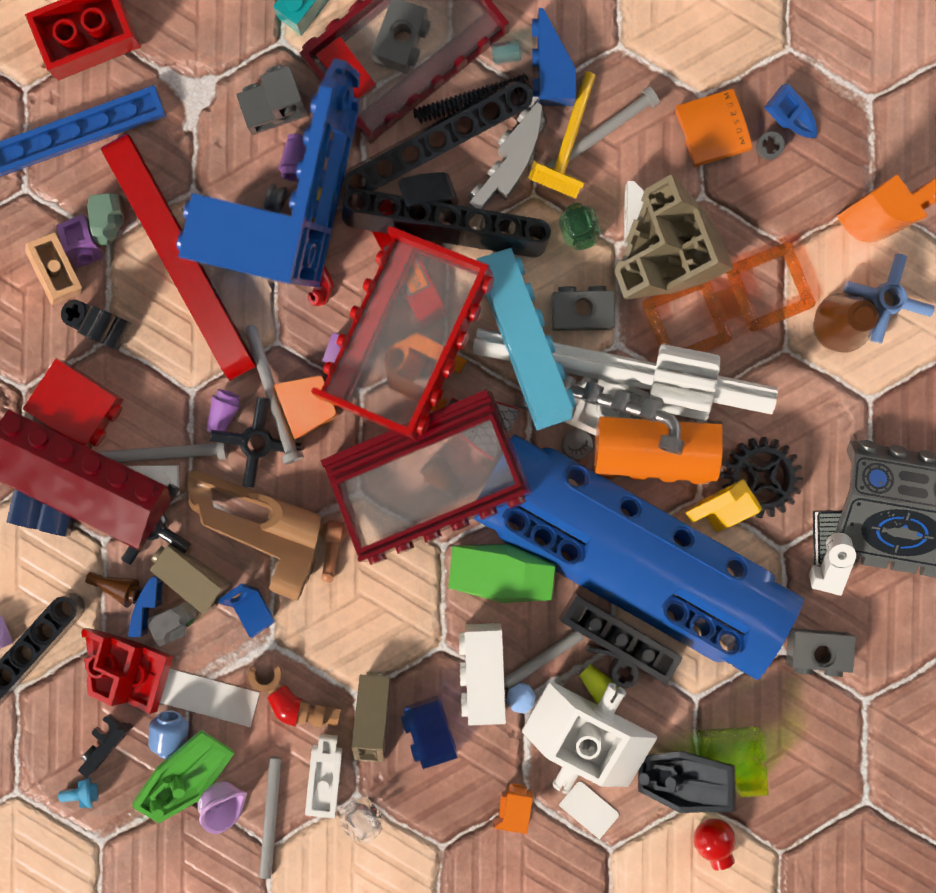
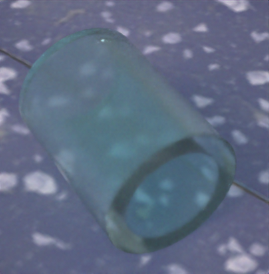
[491,39,521,65]

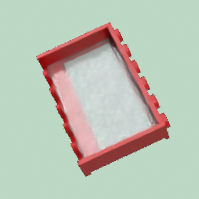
[311,226,494,441]

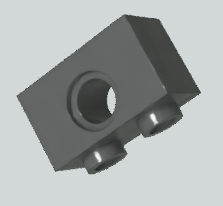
[371,0,431,74]
[551,286,615,331]
[786,628,856,677]

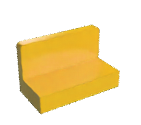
[686,479,762,532]

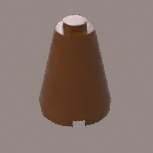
[813,293,878,353]

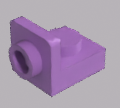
[56,214,104,268]

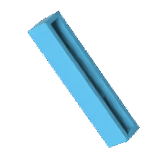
[477,248,576,430]

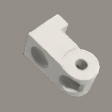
[809,533,856,596]

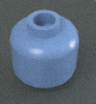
[148,711,189,759]

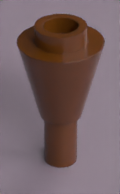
[85,572,142,608]

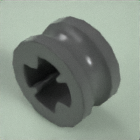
[756,131,785,160]
[264,183,287,214]

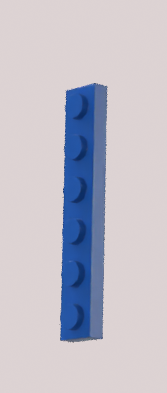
[0,85,167,177]

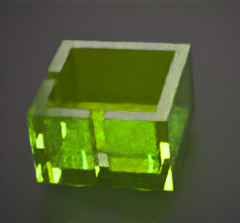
[697,727,768,797]

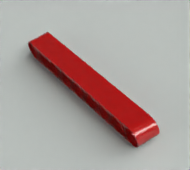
[101,133,256,381]

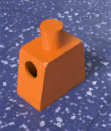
[274,375,339,439]

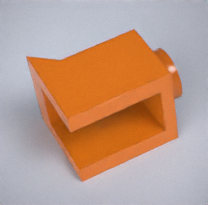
[493,783,533,834]

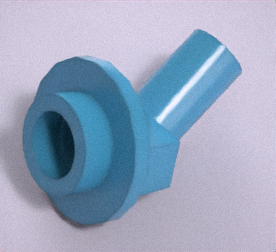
[58,778,99,809]

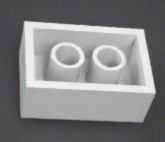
[459,623,506,725]

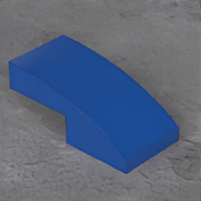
[128,576,164,637]

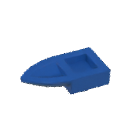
[764,84,818,138]

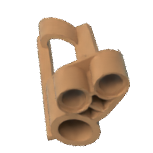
[186,470,321,601]

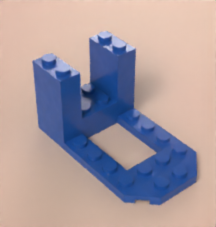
[177,59,360,288]

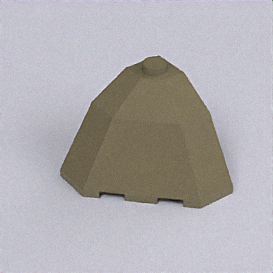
[614,174,734,299]

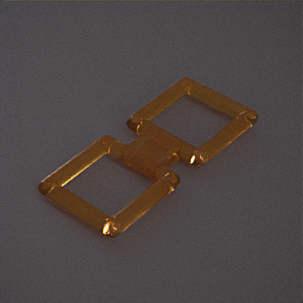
[643,242,815,352]

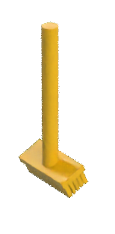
[528,71,596,199]

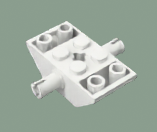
[522,681,657,794]

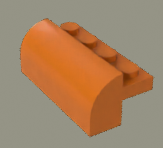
[837,174,936,242]
[592,416,723,484]

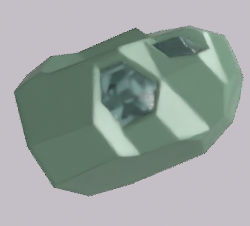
[88,193,125,246]

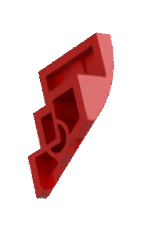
[81,628,173,714]

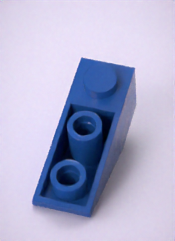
[532,8,576,106]

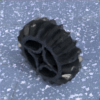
[720,437,803,518]

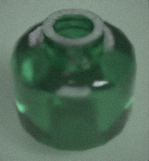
[558,203,602,250]

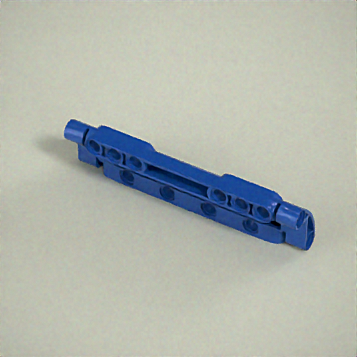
[473,434,804,680]

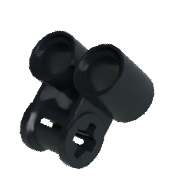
[61,299,131,350]

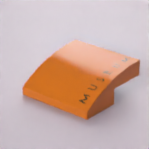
[675,89,752,167]

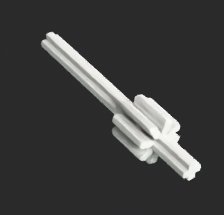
[473,327,778,421]

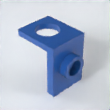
[218,583,276,638]

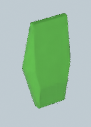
[448,544,556,603]
[132,730,234,823]

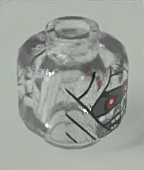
[338,797,383,843]

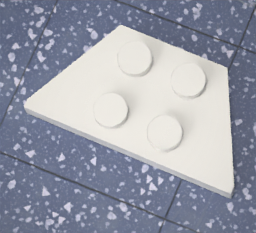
[564,376,649,436]

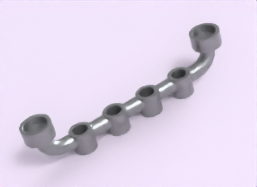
[515,375,685,455]

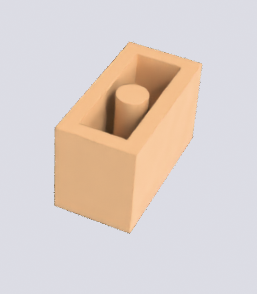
[25,232,82,306]

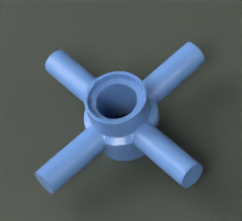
[843,254,935,344]

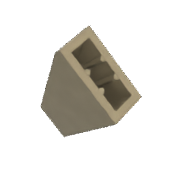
[150,544,232,615]
[352,671,390,763]

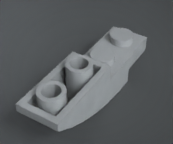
[468,102,542,209]

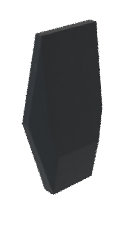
[638,751,736,813]

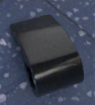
[398,172,459,207]
[584,644,639,688]

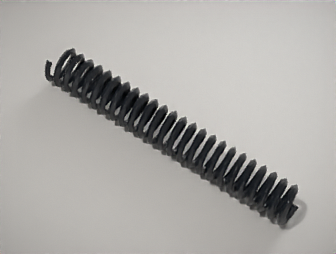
[413,73,529,124]

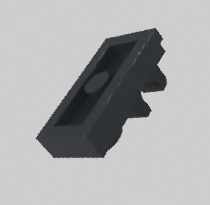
[77,714,134,778]

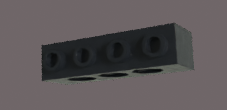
[559,592,682,684]

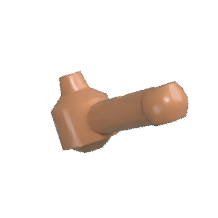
[318,520,347,583]

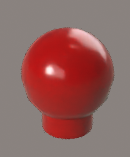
[693,818,736,871]

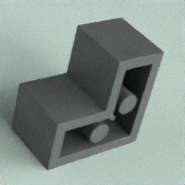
[236,65,308,135]

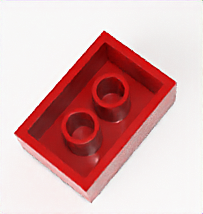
[25,0,141,81]

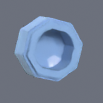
[506,682,536,713]

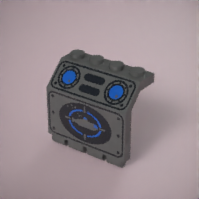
[835,440,936,578]

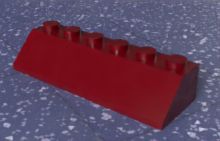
[0,409,172,551]

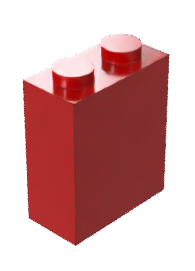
[23,358,124,449]

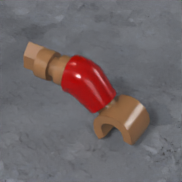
[248,665,341,728]

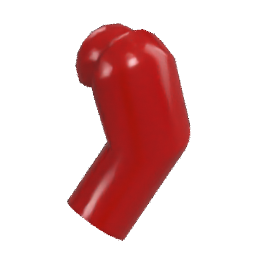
[308,266,334,306]

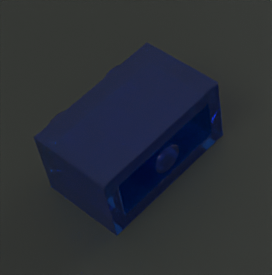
[401,695,458,769]

